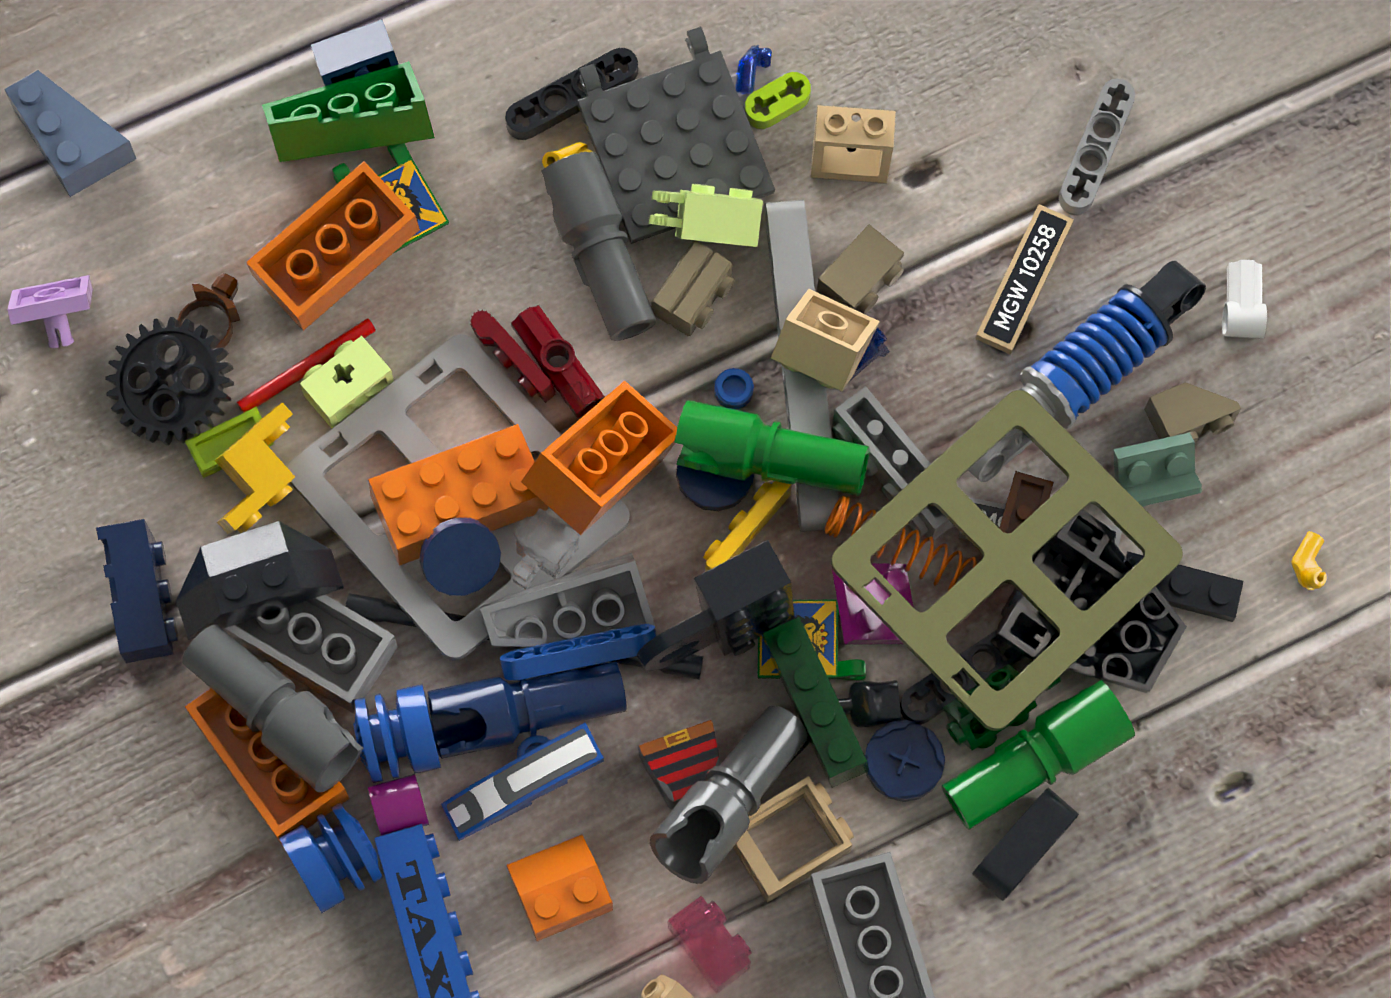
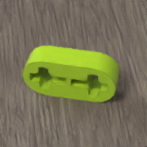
[745,72,811,129]

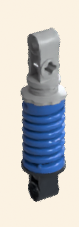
[968,261,1206,482]

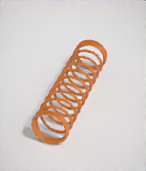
[825,495,977,591]

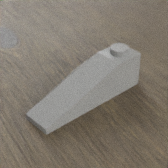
[480,553,658,647]

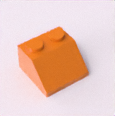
[506,835,613,941]

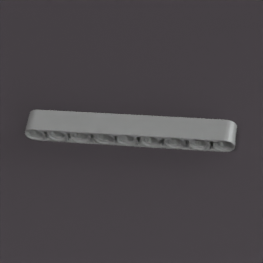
[765,200,839,532]

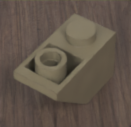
[1144,382,1241,443]

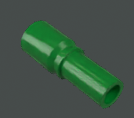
[674,400,870,496]
[941,680,1135,830]

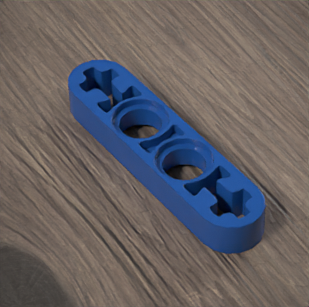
[500,624,657,680]

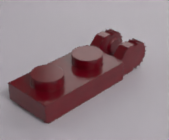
[470,310,556,403]

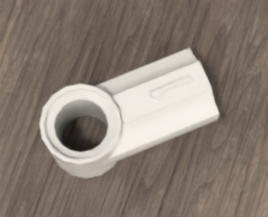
[1222,260,1267,339]

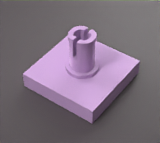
[7,275,93,348]

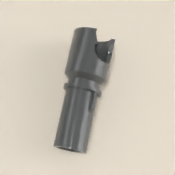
[541,152,657,341]
[182,625,364,792]
[650,706,808,884]

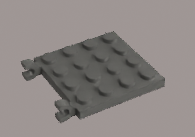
[577,26,775,244]

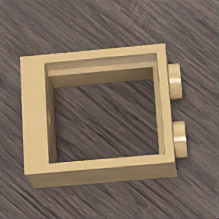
[811,105,896,183]
[733,776,854,903]

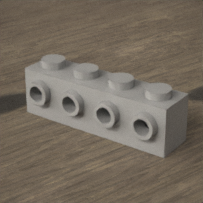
[832,386,954,542]

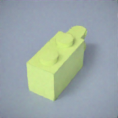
[649,184,763,247]

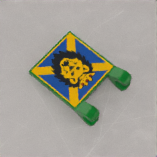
[332,143,449,253]
[757,599,866,681]

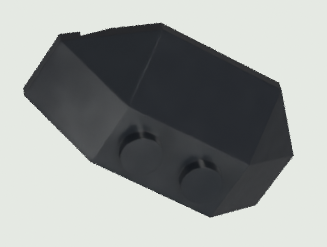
[176,521,344,640]

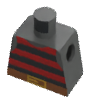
[638,720,721,810]

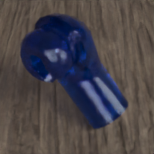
[735,45,772,95]

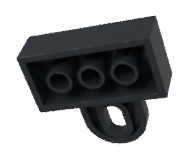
[637,540,795,671]

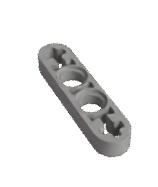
[1059,78,1135,215]

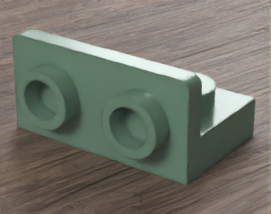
[1113,432,1202,507]

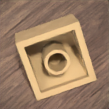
[771,289,880,391]

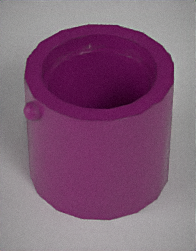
[368,774,429,836]

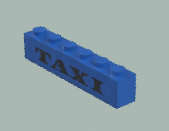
[374,824,480,998]

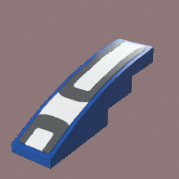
[441,723,604,841]

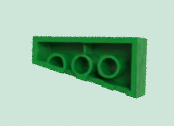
[262,61,435,162]

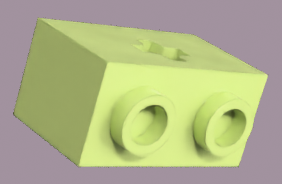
[300,336,394,428]

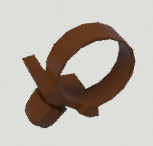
[177,273,240,349]

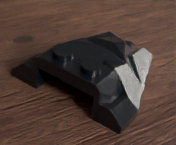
[996,510,1187,693]

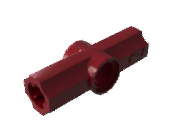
[511,305,605,418]

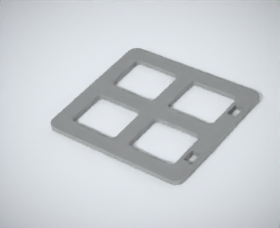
[287,334,630,661]

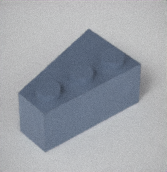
[4,70,136,197]

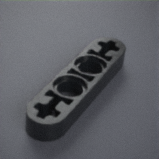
[505,48,638,140]
[900,630,1025,725]

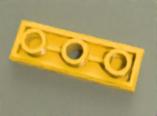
[703,481,792,572]

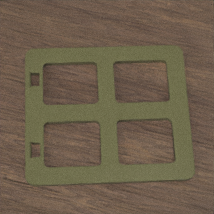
[831,390,1183,731]

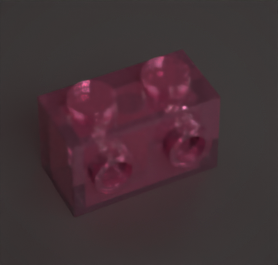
[668,896,752,994]

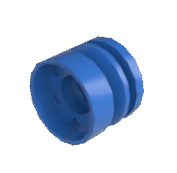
[353,684,441,783]
[279,803,383,913]

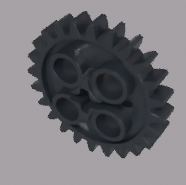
[105,317,234,445]

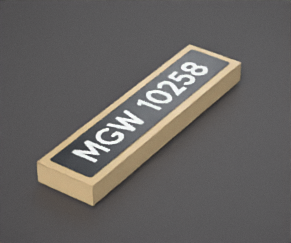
[975,204,1074,355]

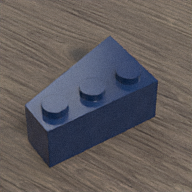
[96,519,178,663]

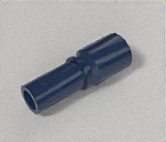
[427,661,627,759]

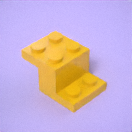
[214,402,295,534]

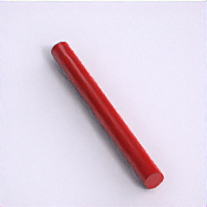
[236,318,376,413]

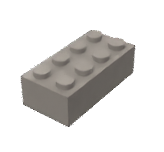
[223,595,398,714]
[809,852,935,998]

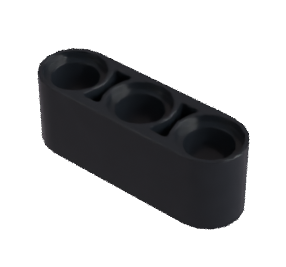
[972,787,1079,901]

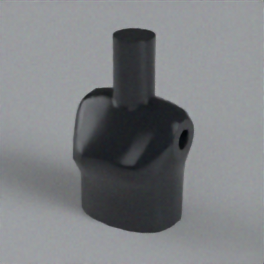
[838,680,901,728]

